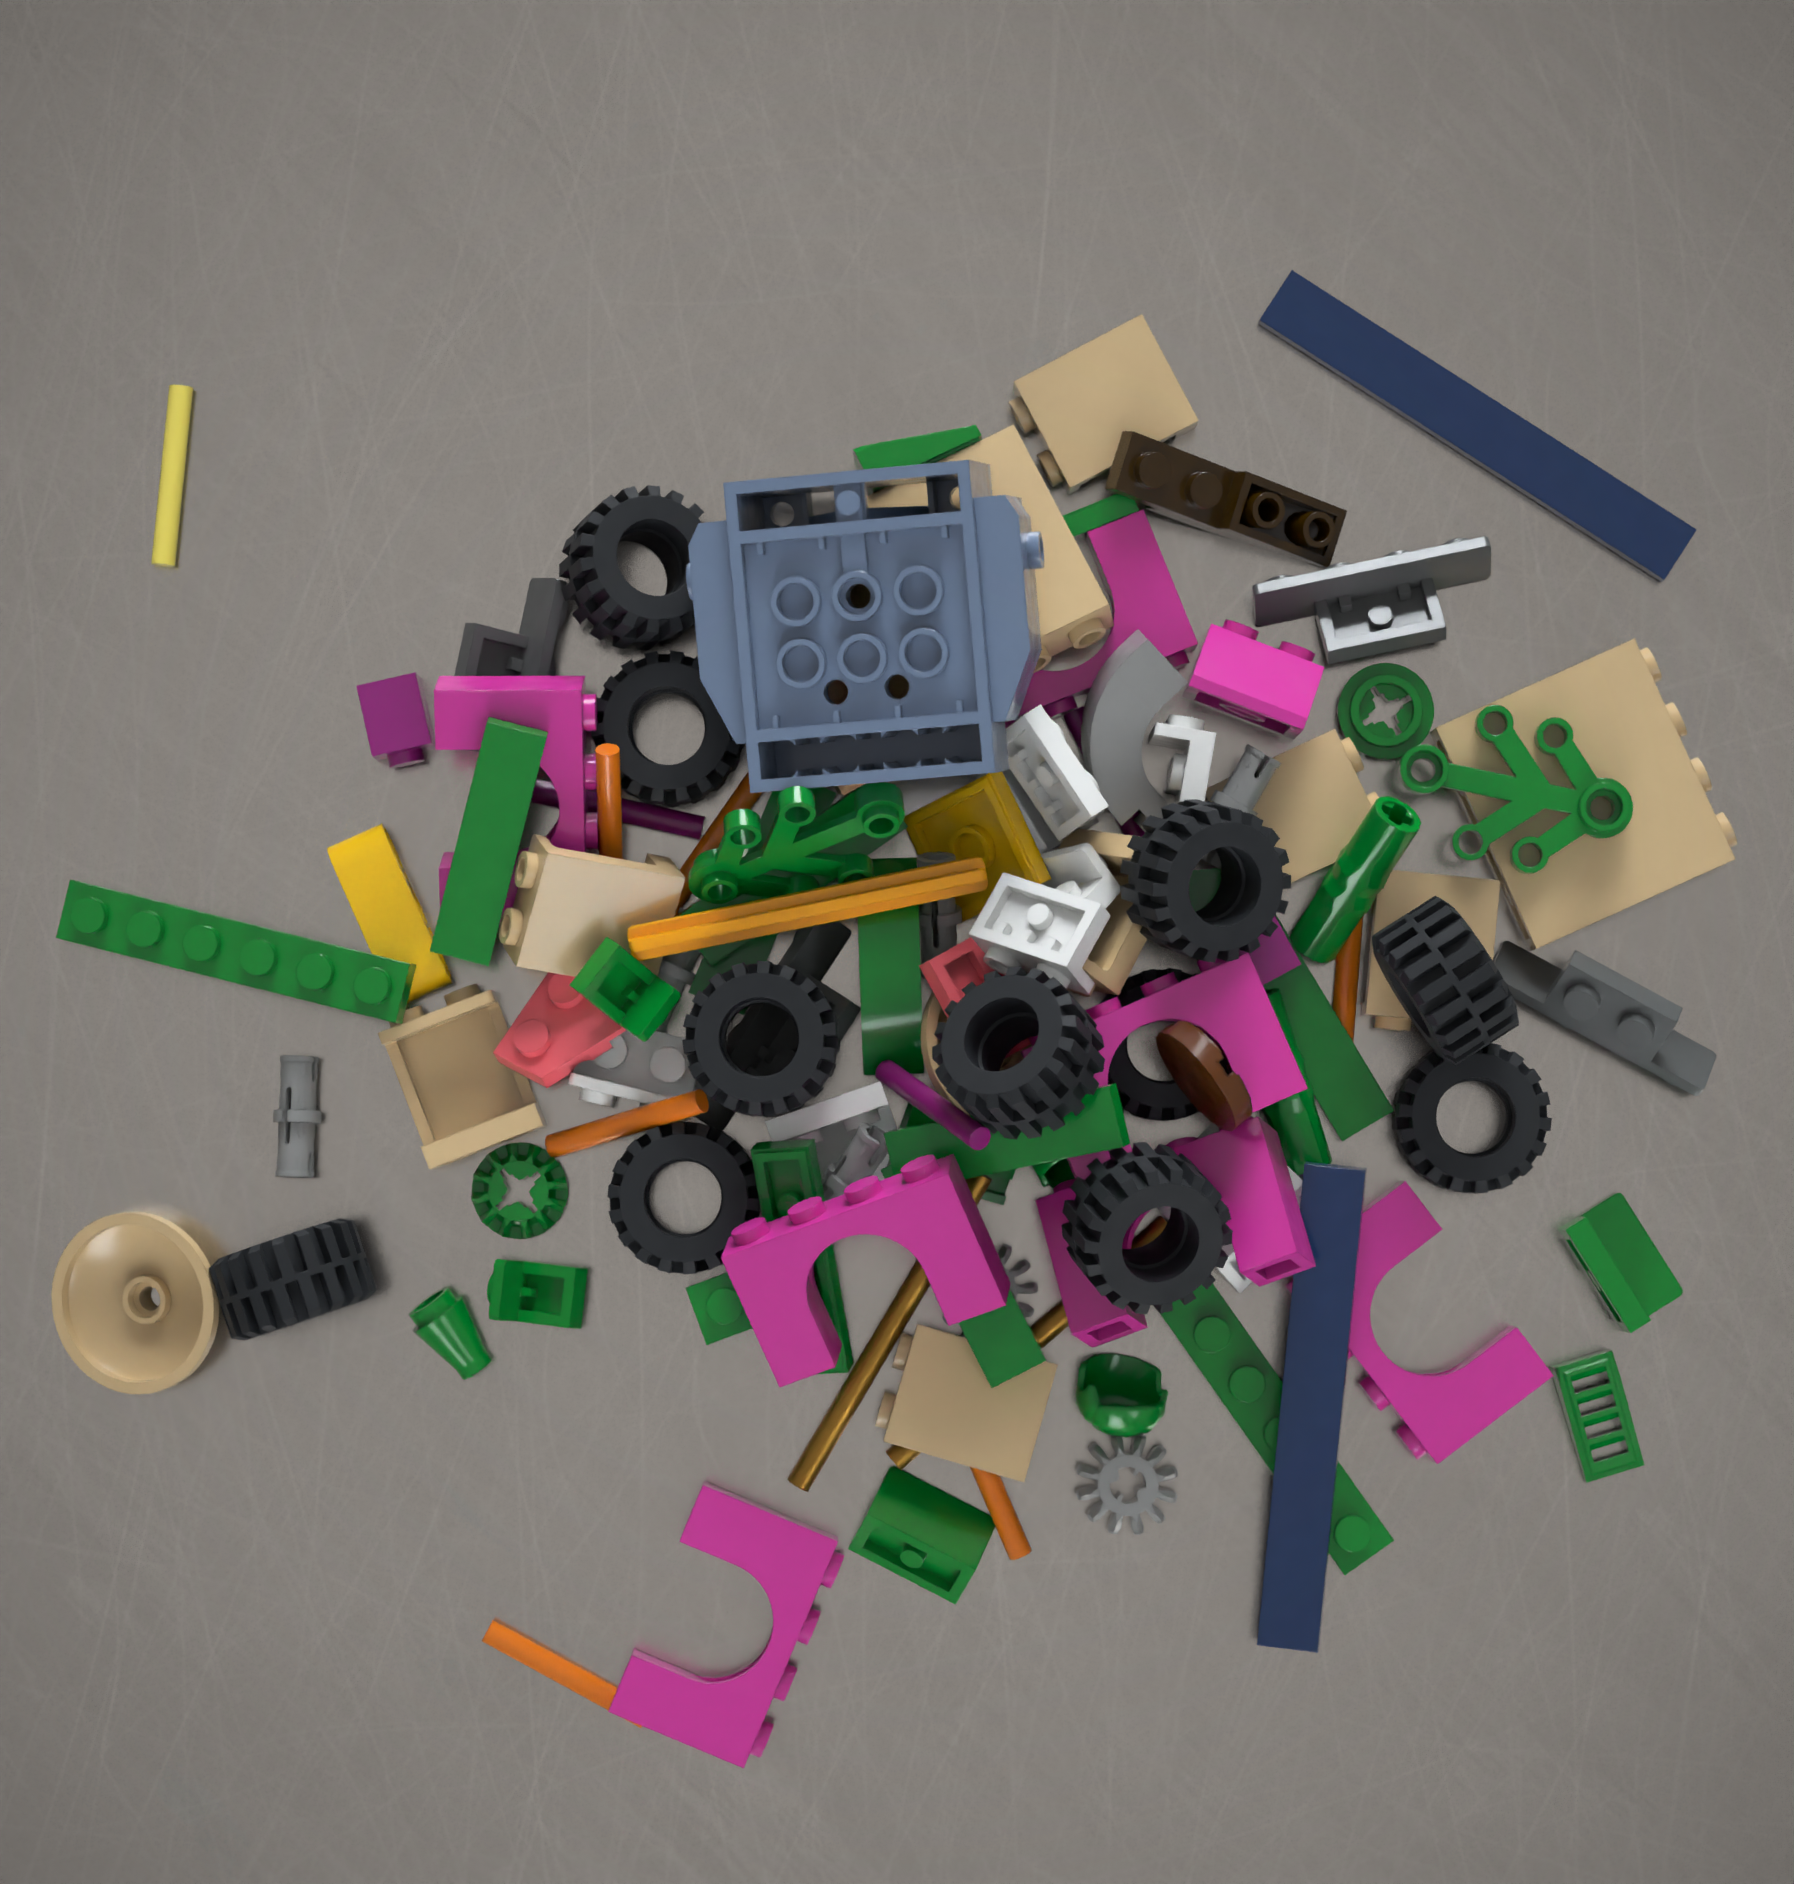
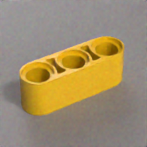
[327,823,453,1003]

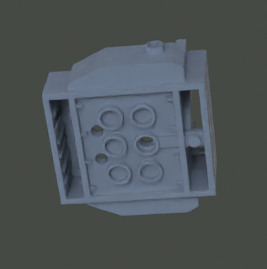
[686,460,1044,793]

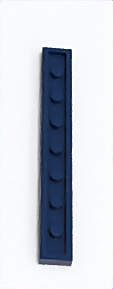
[1258,270,1697,582]
[1257,1161,1367,1653]

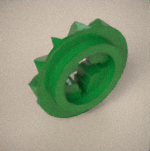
[1337,663,1434,760]
[471,1142,568,1239]

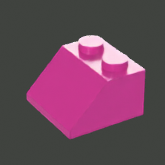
[1182,619,1324,740]

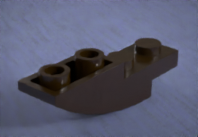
[1105,431,1347,568]

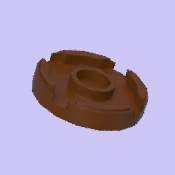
[1156,1020,1253,1132]

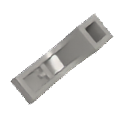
[1081,629,1188,832]

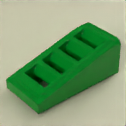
[853,425,982,495]
[1549,1349,1644,1483]

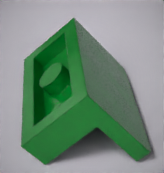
[1558,1193,1683,1333]
[848,1466,995,1605]

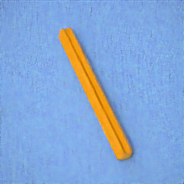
[627,856,988,961]

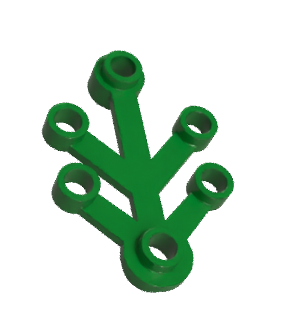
[1398,705,1633,874]
[688,782,905,904]

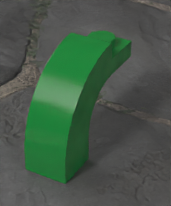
[858,857,924,1075]

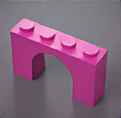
[1005,509,1198,728]
[434,676,599,927]
[1020,953,1308,1180]
[1036,1116,1316,1348]
[721,1154,1011,1388]
[1285,1181,1554,1464]
[608,1481,844,1768]

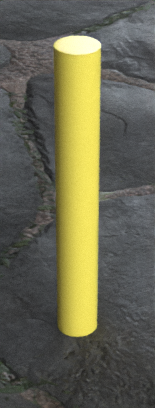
[151,385,193,567]

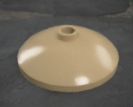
[51,1211,219,1394]

